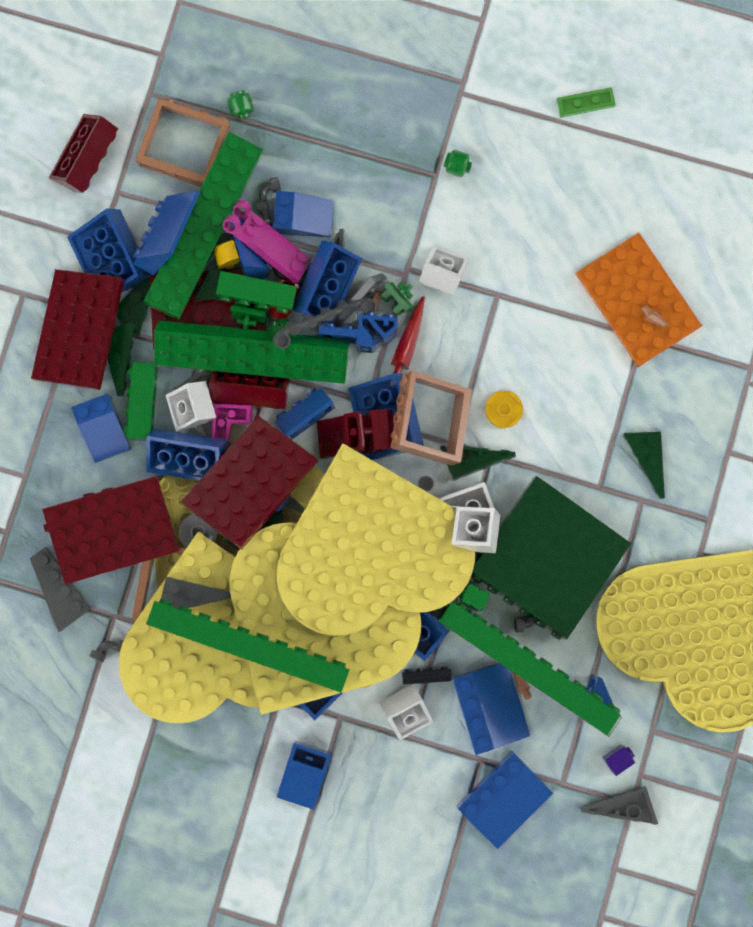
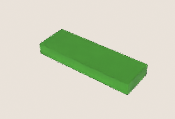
[556,87,616,118]

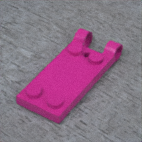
[223,200,312,284]

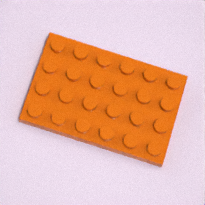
[575,233,702,367]

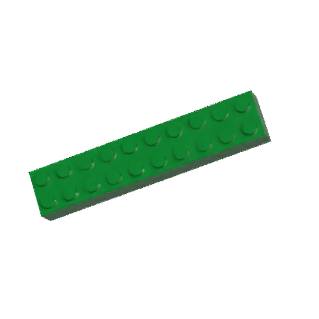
[144,132,263,321]
[154,321,349,384]
[146,598,350,693]
[439,602,623,737]

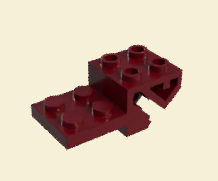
[316,409,394,459]

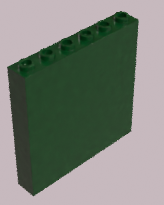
[471,476,631,640]

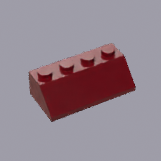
[49,114,118,193]
[209,371,290,410]

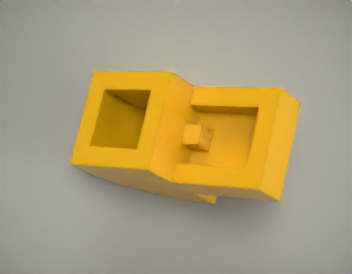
[213,240,240,270]

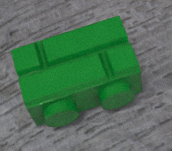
[458,584,490,611]

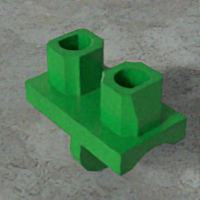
[380,282,414,316]
[231,301,266,329]

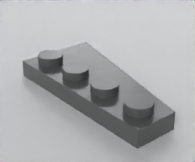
[30,547,91,632]

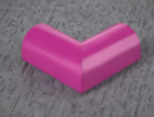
[211,404,253,444]

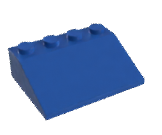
[133,190,200,275]
[67,208,151,292]
[348,373,424,460]
[452,663,530,755]
[456,750,553,849]

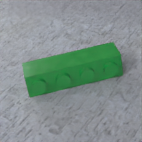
[216,271,297,314]
[124,362,158,441]

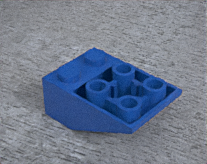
[277,740,332,810]

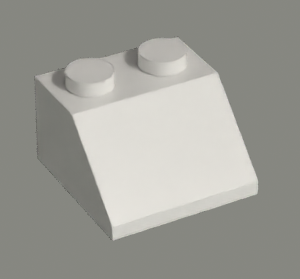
[419,246,469,295]
[166,381,216,432]
[452,507,500,553]
[379,684,434,740]

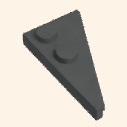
[334,273,387,328]

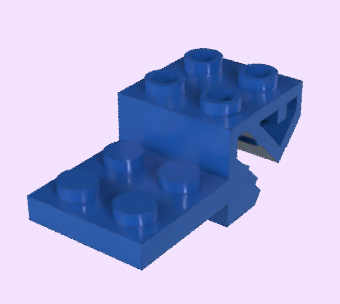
[318,312,398,353]

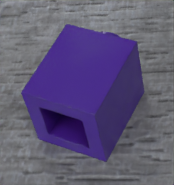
[602,745,636,776]

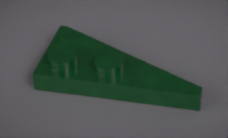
[107,322,136,397]

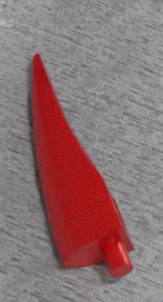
[391,296,425,374]

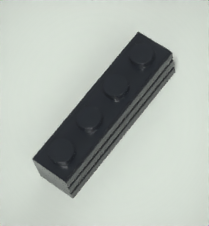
[402,666,452,685]

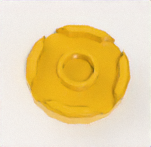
[485,391,523,429]

